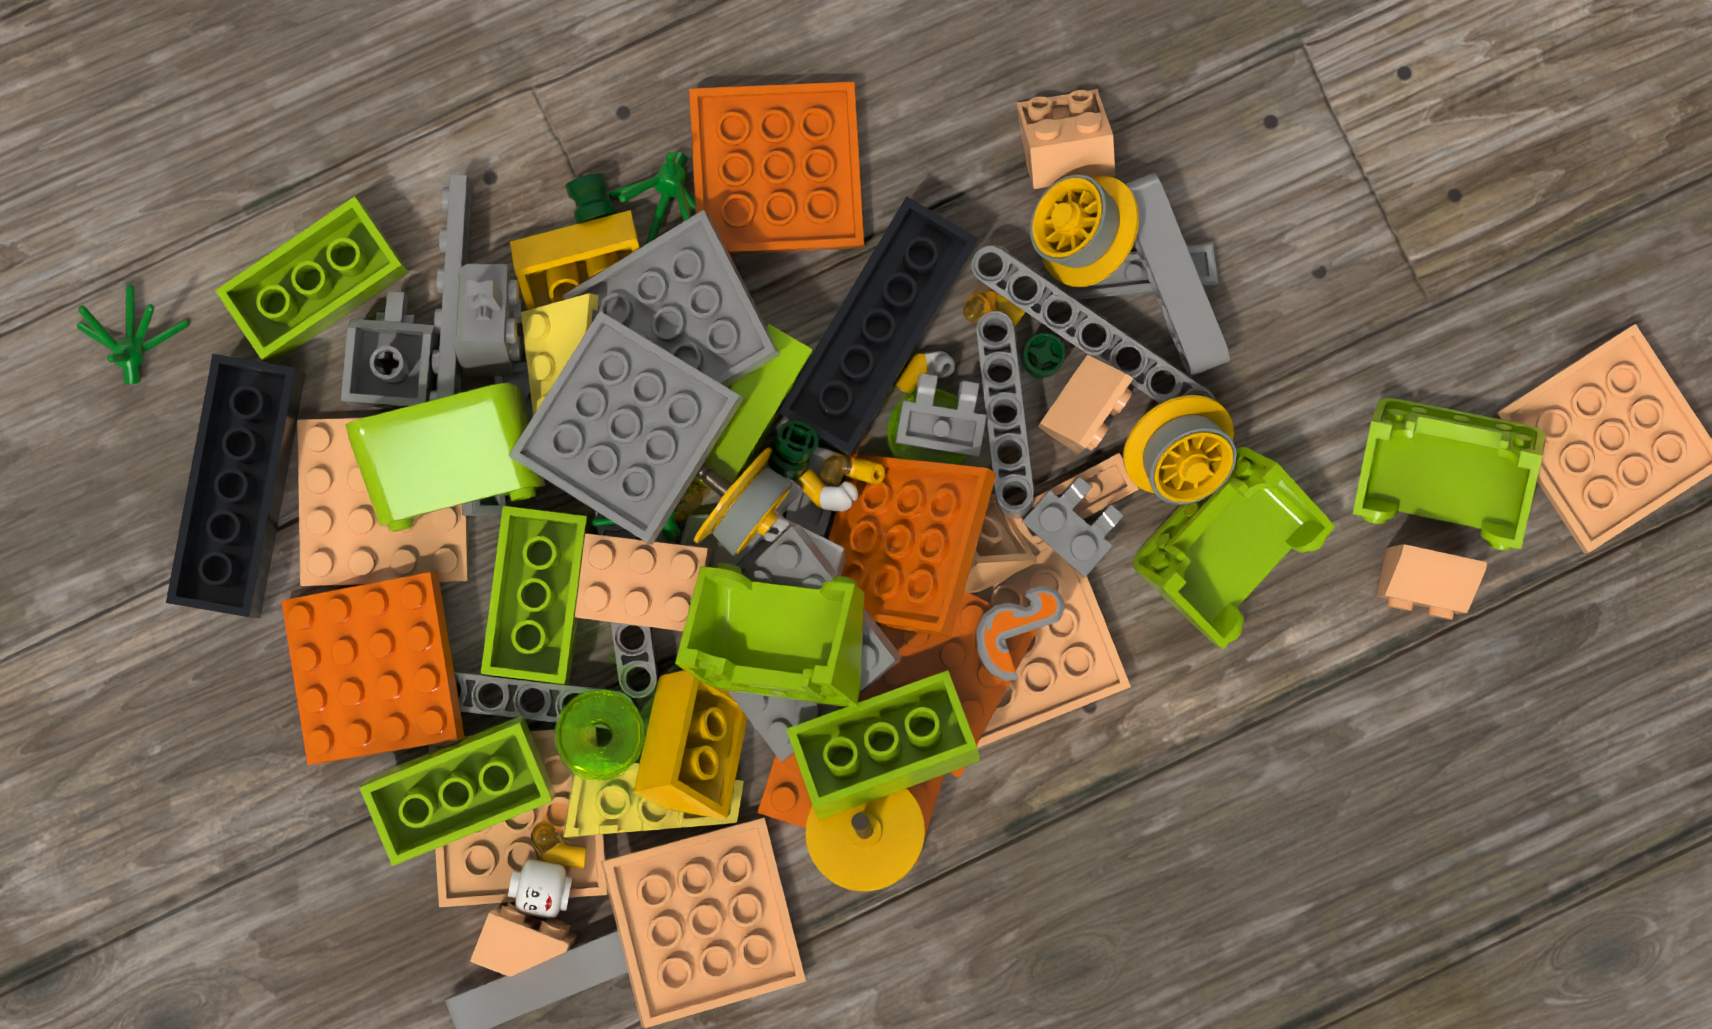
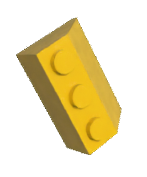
[510,210,641,310]
[633,670,748,819]

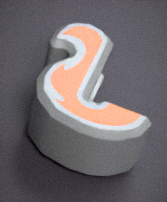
[974,586,1065,680]

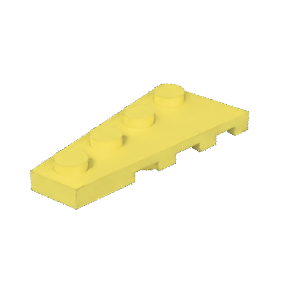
[521,293,599,416]
[562,753,744,838]

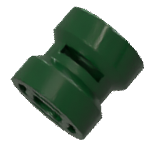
[565,173,617,224]
[1021,333,1066,379]
[768,420,819,479]

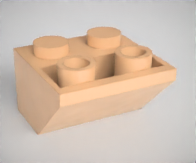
[1017,89,1115,189]
[1037,355,1134,455]
[470,902,577,977]

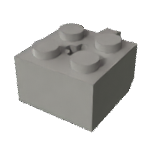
[454,264,524,376]
[341,291,440,410]

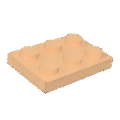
[574,533,711,631]

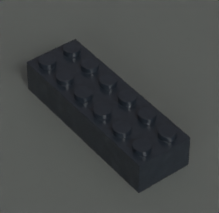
[778,196,979,458]
[166,354,306,618]

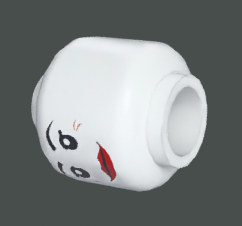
[508,860,572,919]

